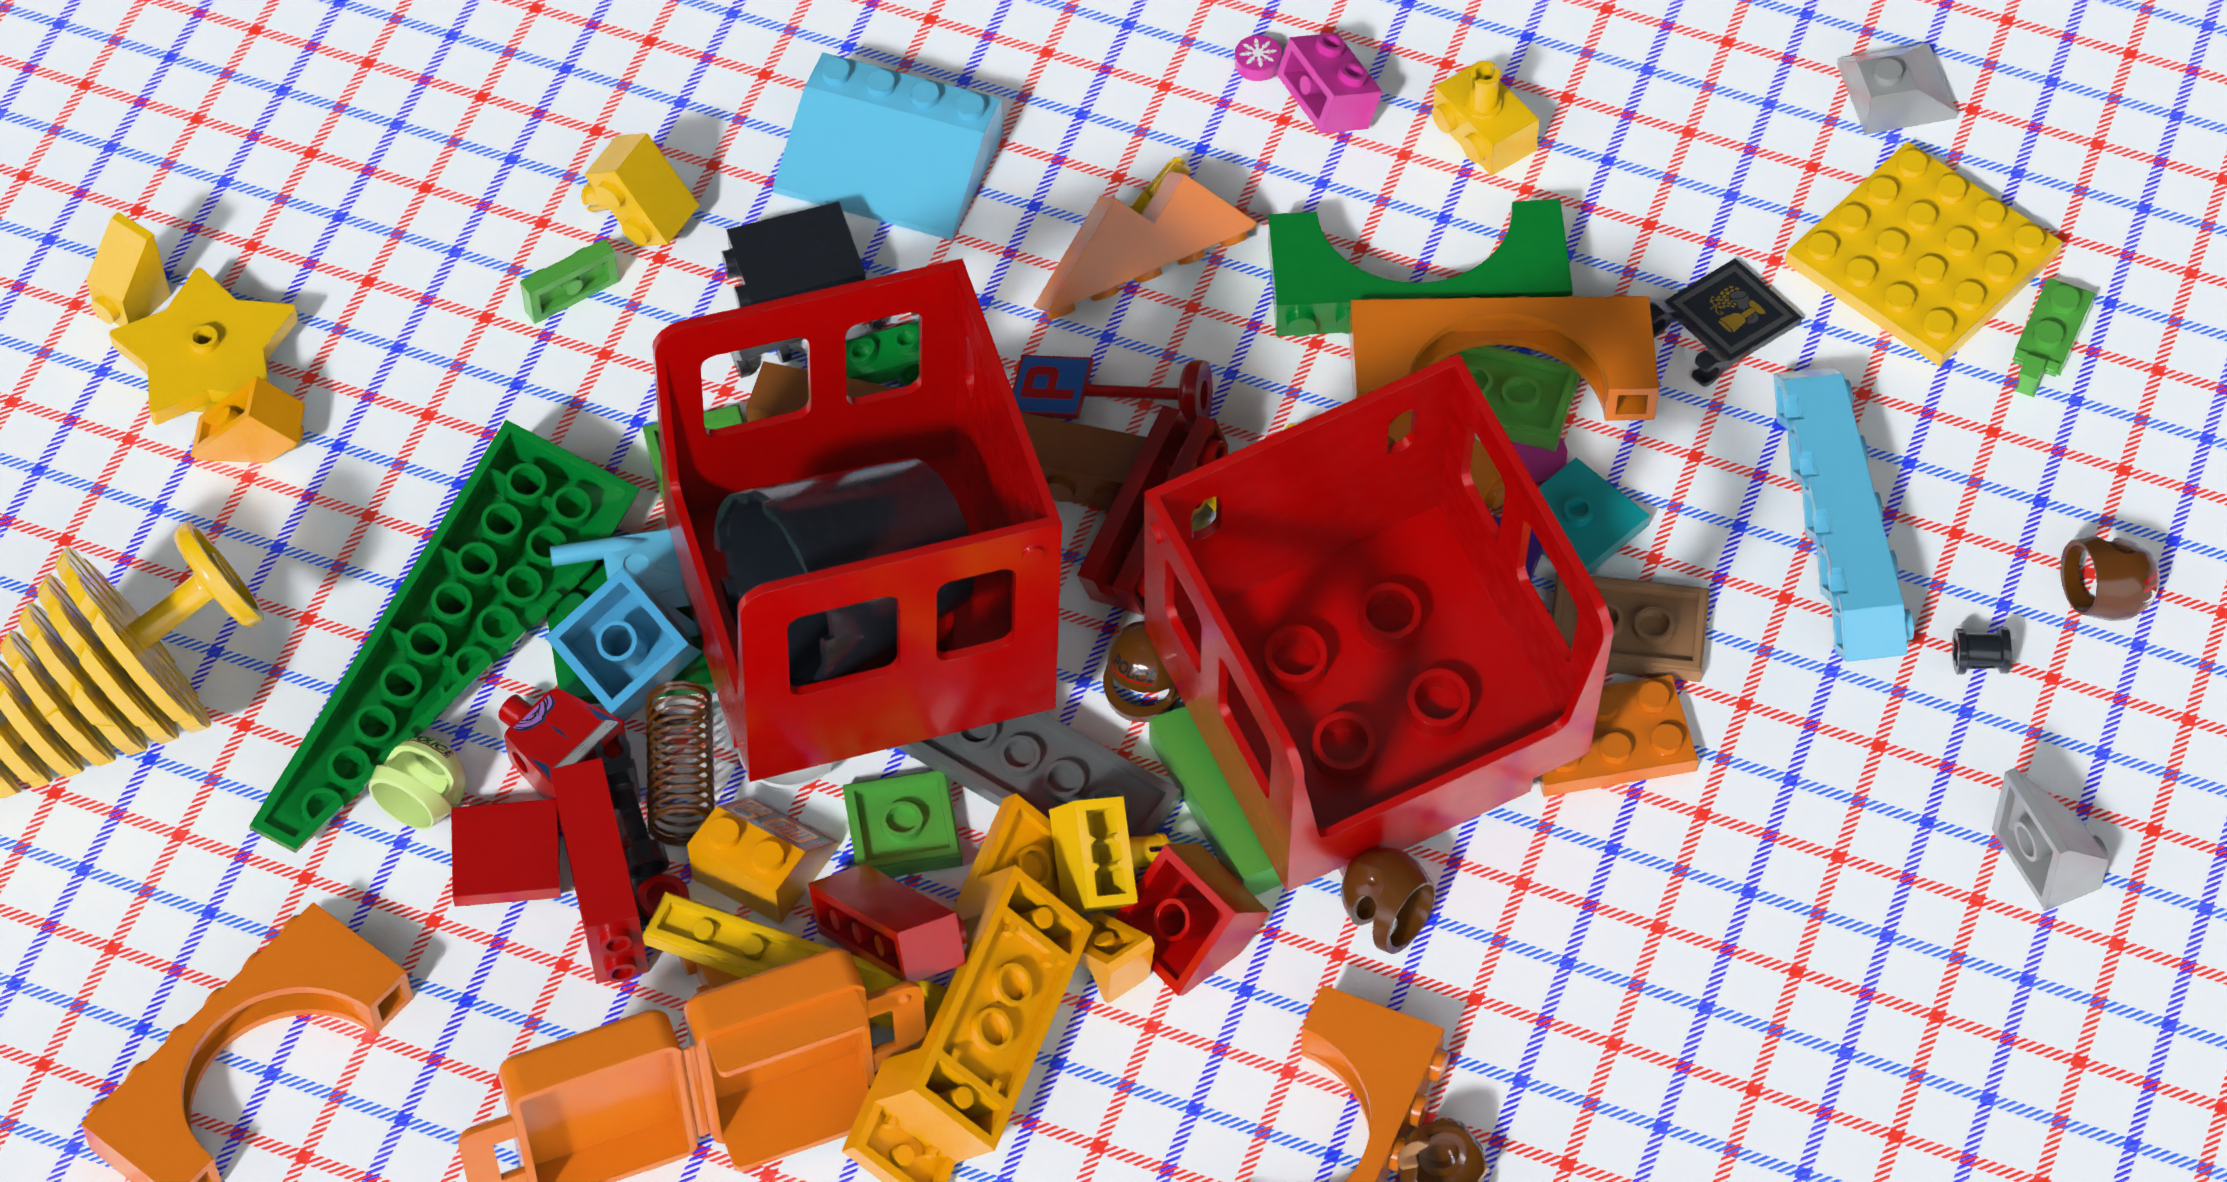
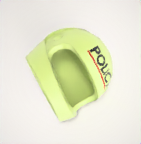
[369,736,466,830]

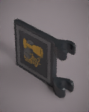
[1650,258,1802,387]

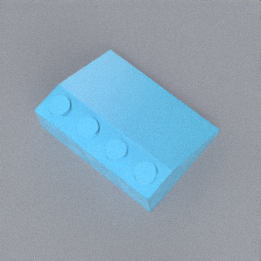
[773,52,1003,241]

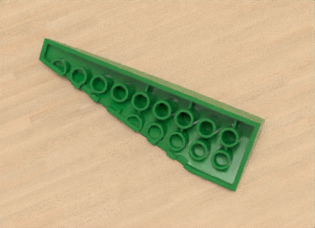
[249,420,640,853]

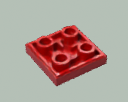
[451,799,561,907]

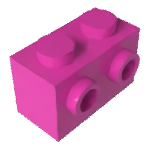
[1276,33,1382,134]

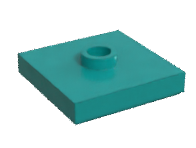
[1538,457,1650,574]

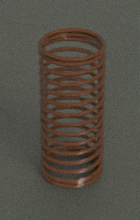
[645,680,715,846]

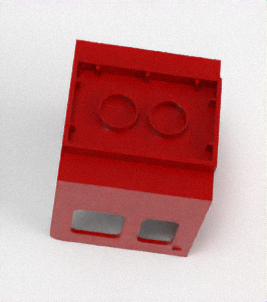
[652,258,1062,782]
[1144,353,1614,892]

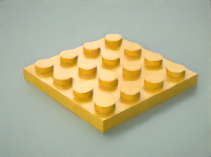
[1785,141,2063,367]

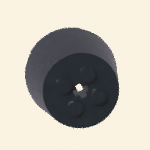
[714,458,975,687]

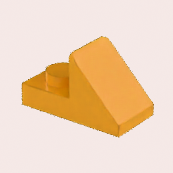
[1078,911,1155,1003]

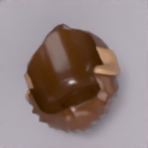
[1397,1118,1489,1182]

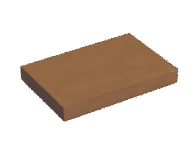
[1551,572,1710,682]

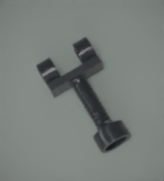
[595,734,670,880]

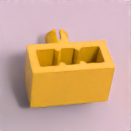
[1432,61,1539,176]
[581,133,700,247]
[1049,796,1170,914]

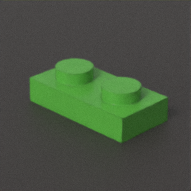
[520,238,619,324]

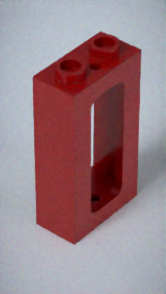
[549,758,649,984]

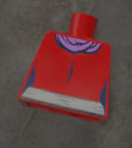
[498,688,627,800]

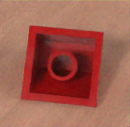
[1114,843,1270,996]

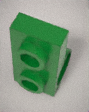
[845,321,919,386]

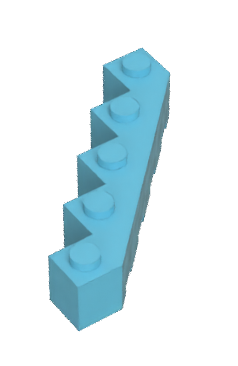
[1773,367,1914,662]

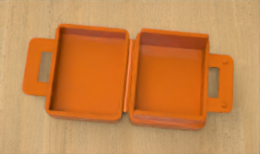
[458,948,927,1182]

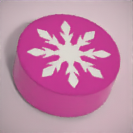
[1235,35,1282,81]

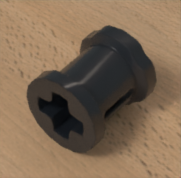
[1952,627,2012,675]

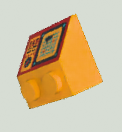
[687,796,839,925]

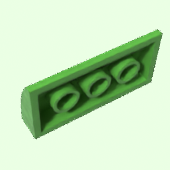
[1149,706,1282,896]

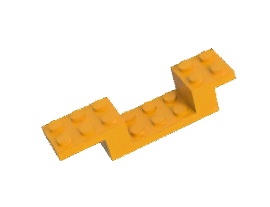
[841,793,1094,1182]

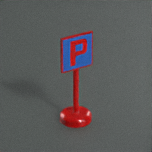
[1012,355,1213,424]

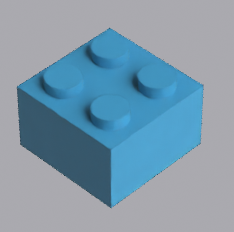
[545,567,703,721]

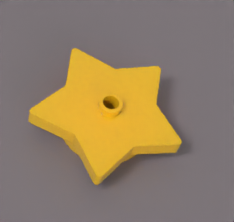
[109,267,299,425]

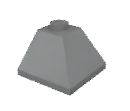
[1837,43,1958,135]
[1992,768,2109,911]

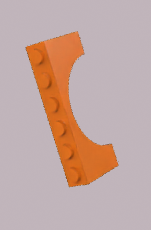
[1349,295,1659,423]
[80,902,414,1182]
[1301,984,1450,1182]

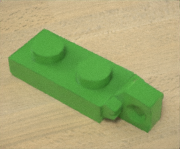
[2013,277,2095,398]

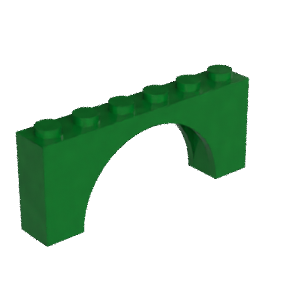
[1268,199,1573,337]

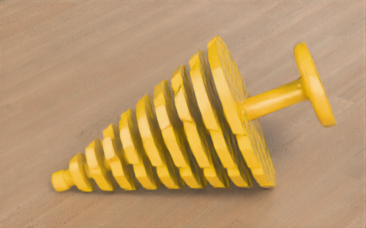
[0,520,265,799]

